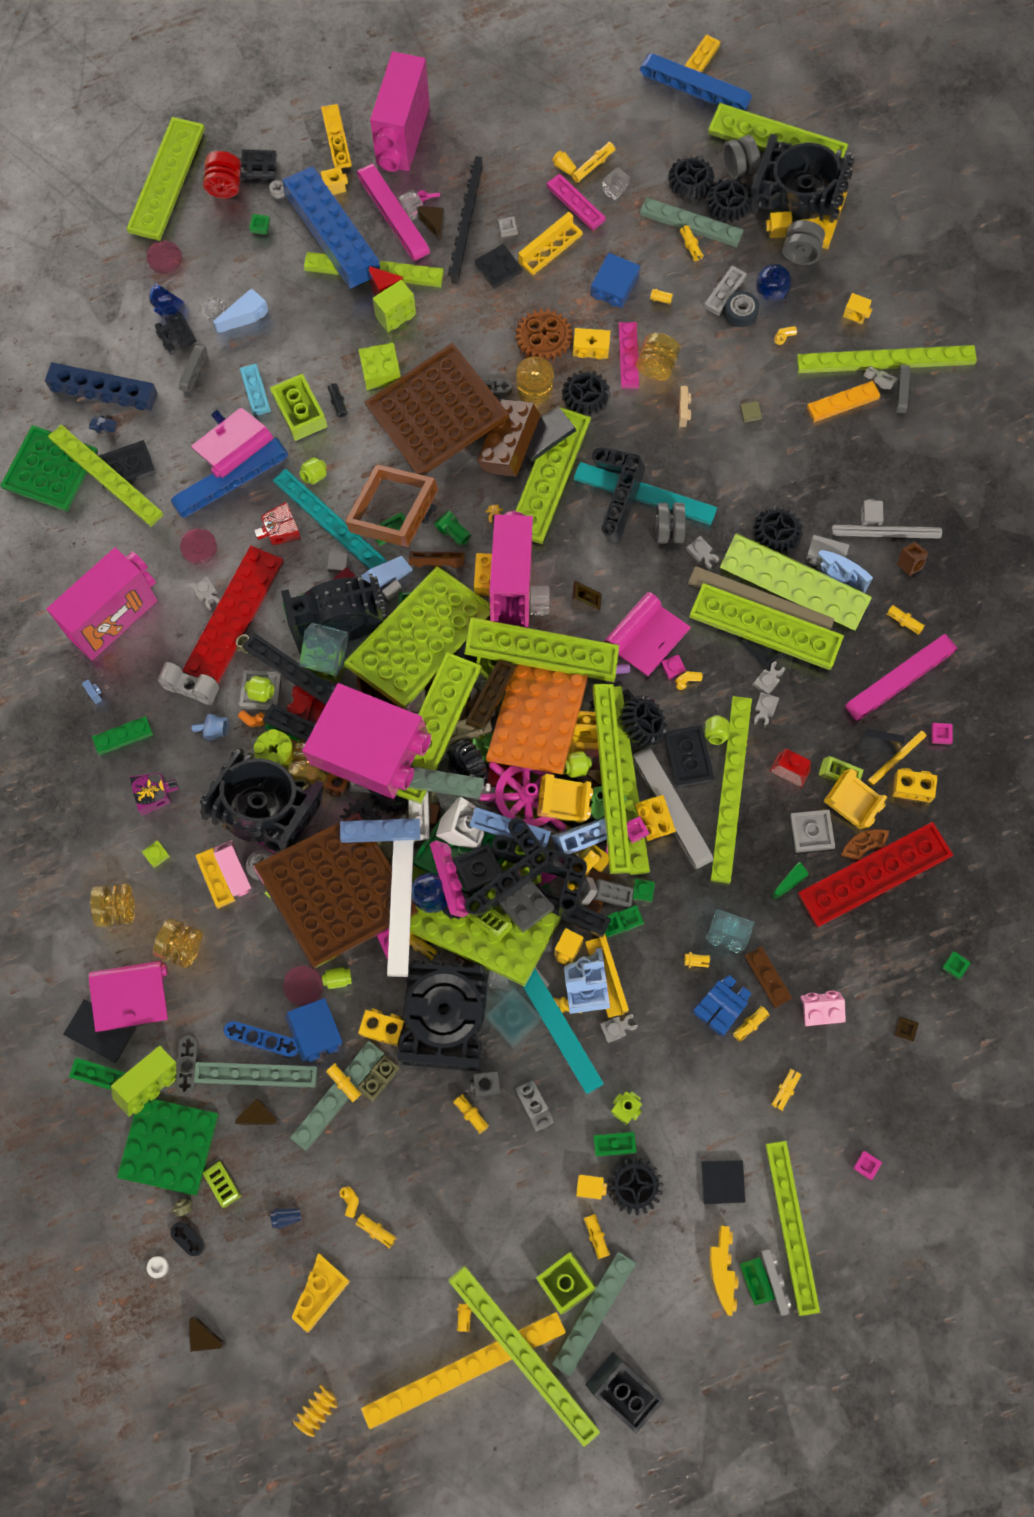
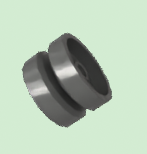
[723,135,760,180]
[782,220,825,265]
[655,503,685,544]

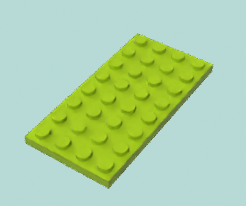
[344,566,490,710]
[410,866,561,987]

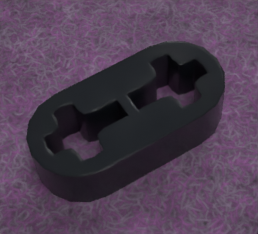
[170,1222,205,1256]

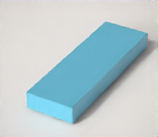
[240,363,271,416]

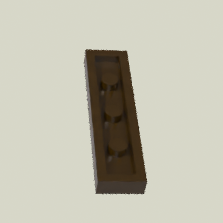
[466,659,517,732]

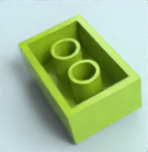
[270,373,327,441]
[111,1045,177,1117]

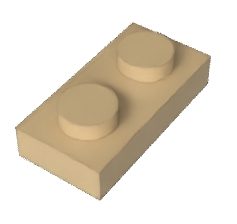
[679,386,691,427]

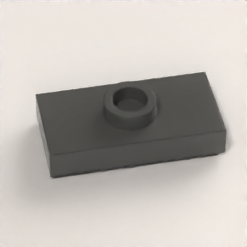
[593,879,634,908]

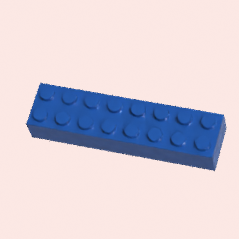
[282,166,380,289]

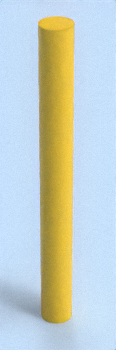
[867,731,926,786]

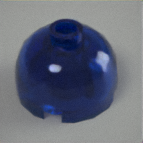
[756,263,791,301]
[148,282,185,316]
[411,872,447,913]

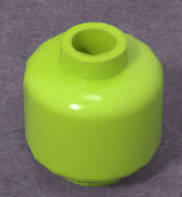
[299,457,327,485]
[244,676,275,703]
[704,715,730,745]
[563,751,592,778]

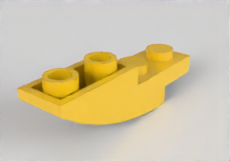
[321,104,352,169]
[709,1226,738,1316]

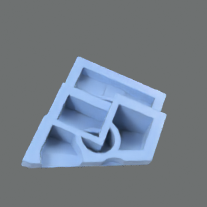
[818,550,873,592]
[564,947,610,1014]

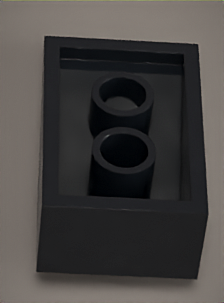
[585,1352,665,1434]

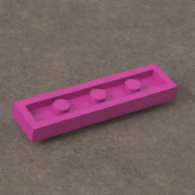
[547,173,606,231]
[619,322,639,389]
[430,840,469,917]

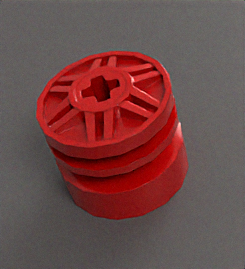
[203,151,241,198]

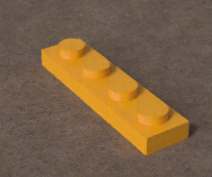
[806,381,880,422]

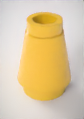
[552,150,577,176]

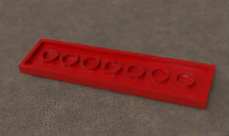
[182,545,284,684]
[797,822,953,928]

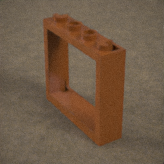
[345,464,438,547]

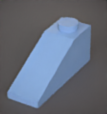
[213,288,269,333]
[361,556,413,593]
[551,818,607,855]

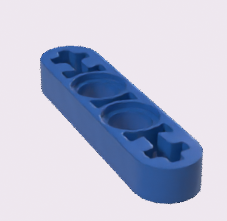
[224,1021,299,1057]

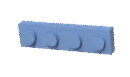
[469,807,551,848]
[340,819,420,843]

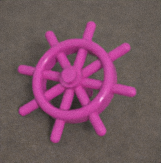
[478,762,566,831]

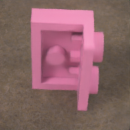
[801,991,845,1026]

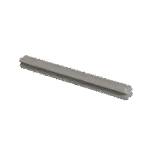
[832,525,942,538]

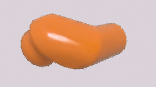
[238,710,265,727]

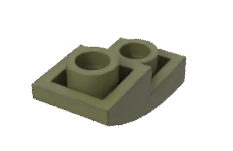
[357,1055,400,1103]

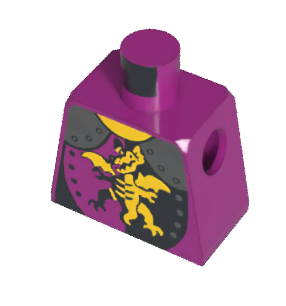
[130,773,179,816]

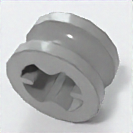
[269,180,285,199]

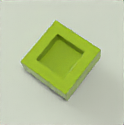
[142,840,170,868]

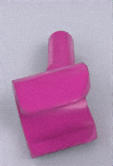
[415,190,440,205]

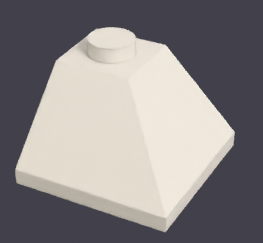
[436,797,485,849]

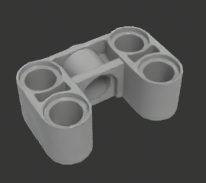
[157,662,219,705]

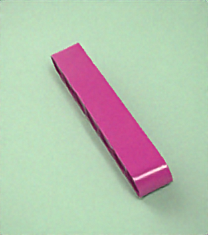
[357,163,430,261]
[844,634,958,722]

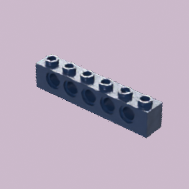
[45,362,157,411]

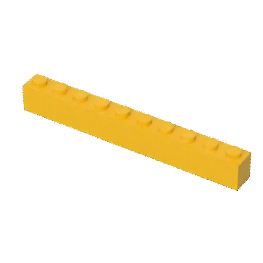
[361,1312,566,1430]

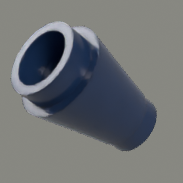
[270,1209,301,1230]

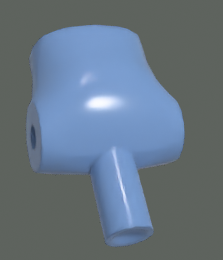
[192,714,229,740]

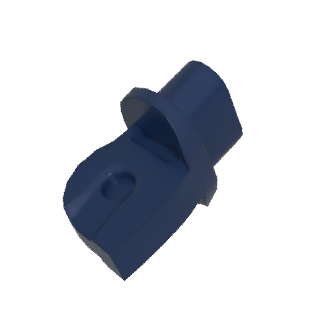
[89,416,117,434]

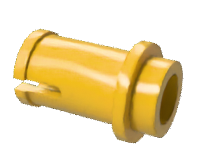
[650,288,673,304]
[684,952,710,968]
[456,1304,472,1332]

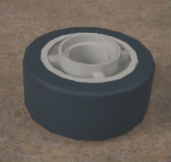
[724,291,759,327]

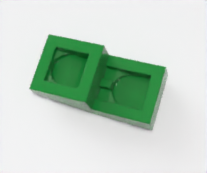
[605,905,645,937]

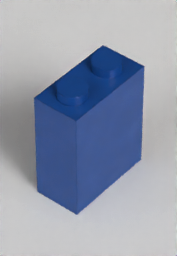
[590,253,640,308]
[285,998,343,1062]

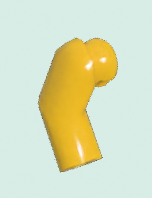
[774,326,797,345]
[675,671,703,690]
[339,1187,359,1218]

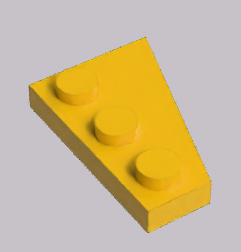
[292,1253,350,1333]

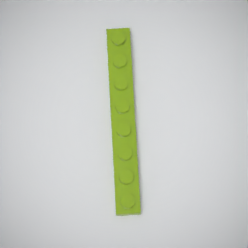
[304,252,444,287]
[48,425,164,527]
[765,1141,820,1316]

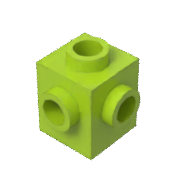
[610,1092,642,1126]

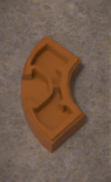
[840,829,889,861]

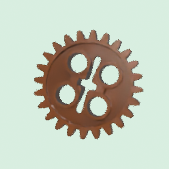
[516,308,573,363]

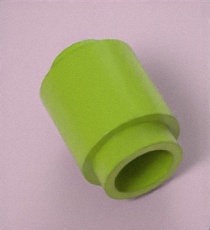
[322,967,352,990]

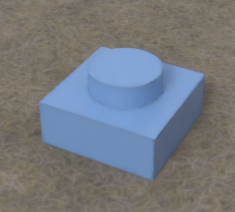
[82,680,102,704]

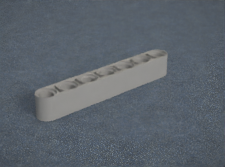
[632,747,714,870]

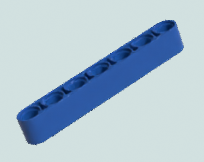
[640,53,752,111]
[171,438,288,517]

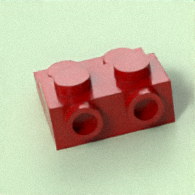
[287,686,325,724]

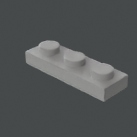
[704,266,747,316]
[759,1249,791,1316]

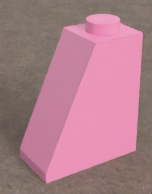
[214,840,251,897]

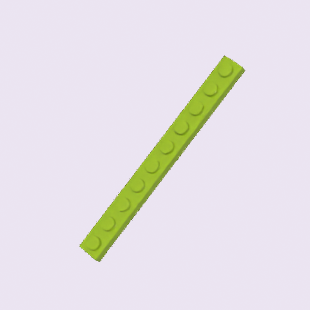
[797,345,977,373]
[593,684,631,874]
[614,686,650,875]
[710,696,752,884]
[448,1266,601,1447]

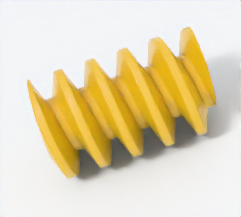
[292,1384,338,1437]

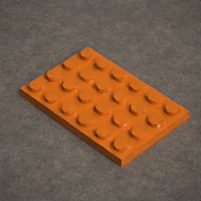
[486,664,588,775]

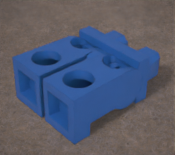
[692,975,751,1037]

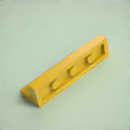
[518,212,583,276]
[585,934,629,1019]

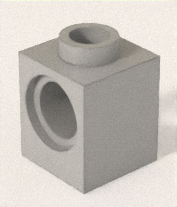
[861,499,884,526]

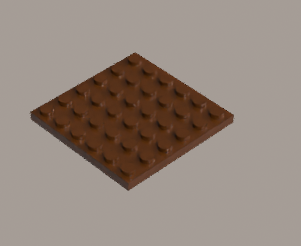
[364,342,510,475]
[253,813,418,970]

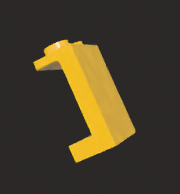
[824,768,887,829]
[537,774,593,823]

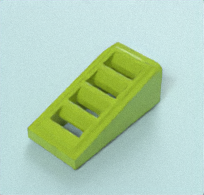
[819,756,863,782]
[469,905,512,942]
[203,1161,242,1208]

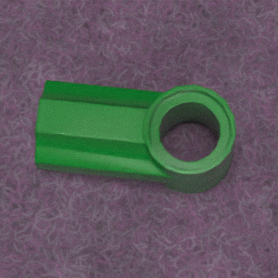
[434,510,471,547]

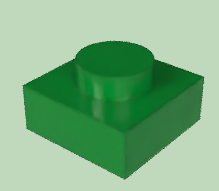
[249,214,270,235]
[632,879,655,903]
[942,951,971,980]

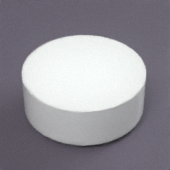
[147,1256,169,1278]

